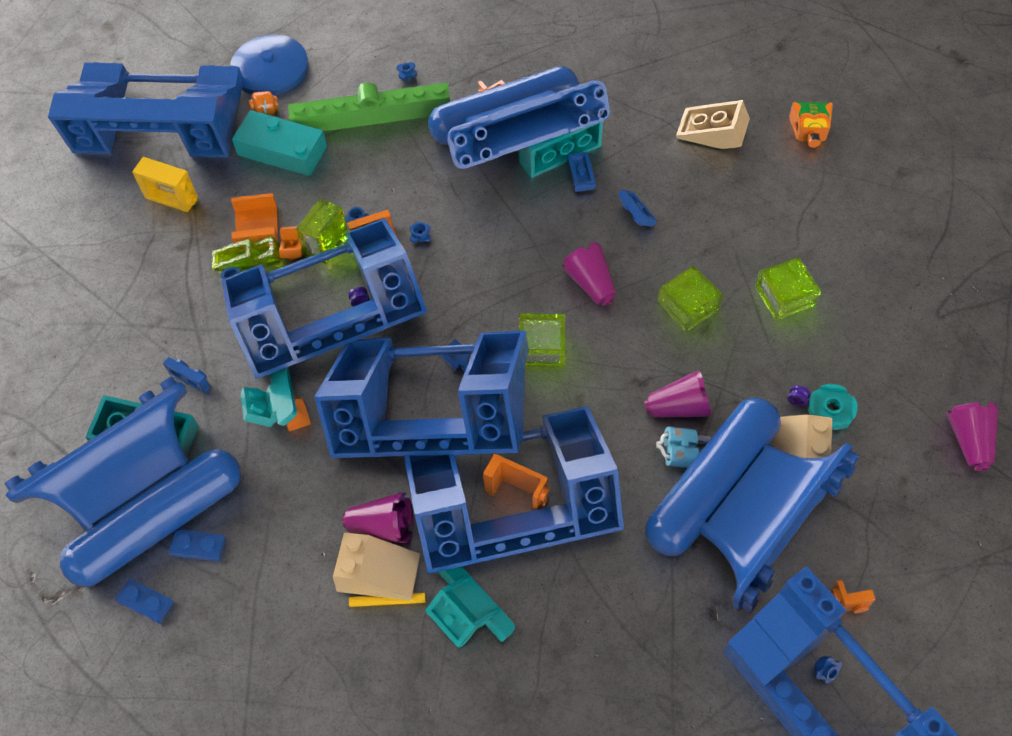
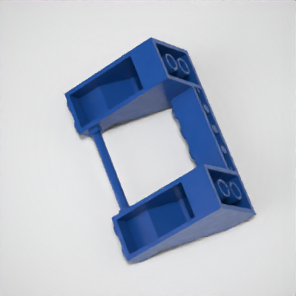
[48,62,244,158]
[221,218,427,379]
[314,330,529,458]
[404,406,624,574]
[723,566,959,736]

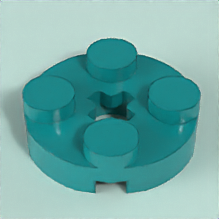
[808,384,858,430]

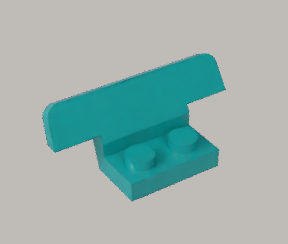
[241,367,297,427]
[425,566,515,648]

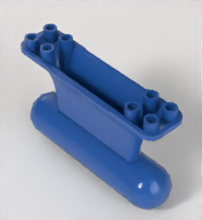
[428,66,610,169]
[5,377,241,587]
[645,397,860,613]

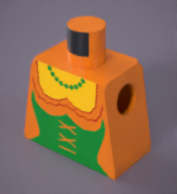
[789,102,832,148]

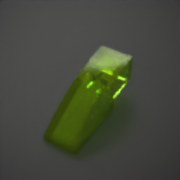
[212,236,282,271]

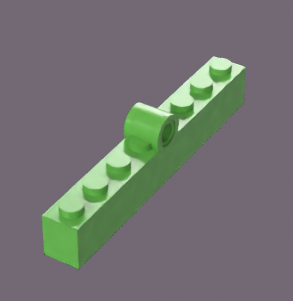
[288,82,450,132]

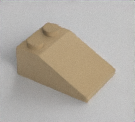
[676,100,750,149]
[770,415,832,458]
[333,533,421,600]

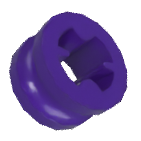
[348,287,370,307]
[787,385,811,407]

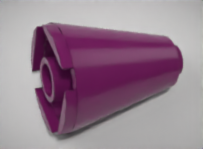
[562,242,616,306]
[644,370,712,418]
[947,402,999,471]
[342,493,414,543]

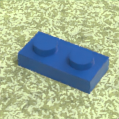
[567,152,596,192]
[617,189,657,227]
[163,357,210,394]
[169,529,226,561]
[115,578,173,624]

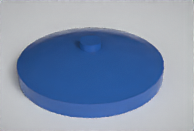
[231,35,309,96]

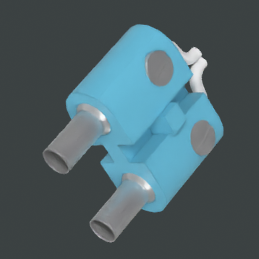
[656,426,711,468]

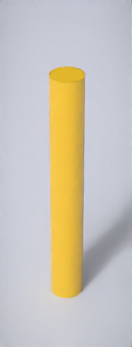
[349,593,426,607]

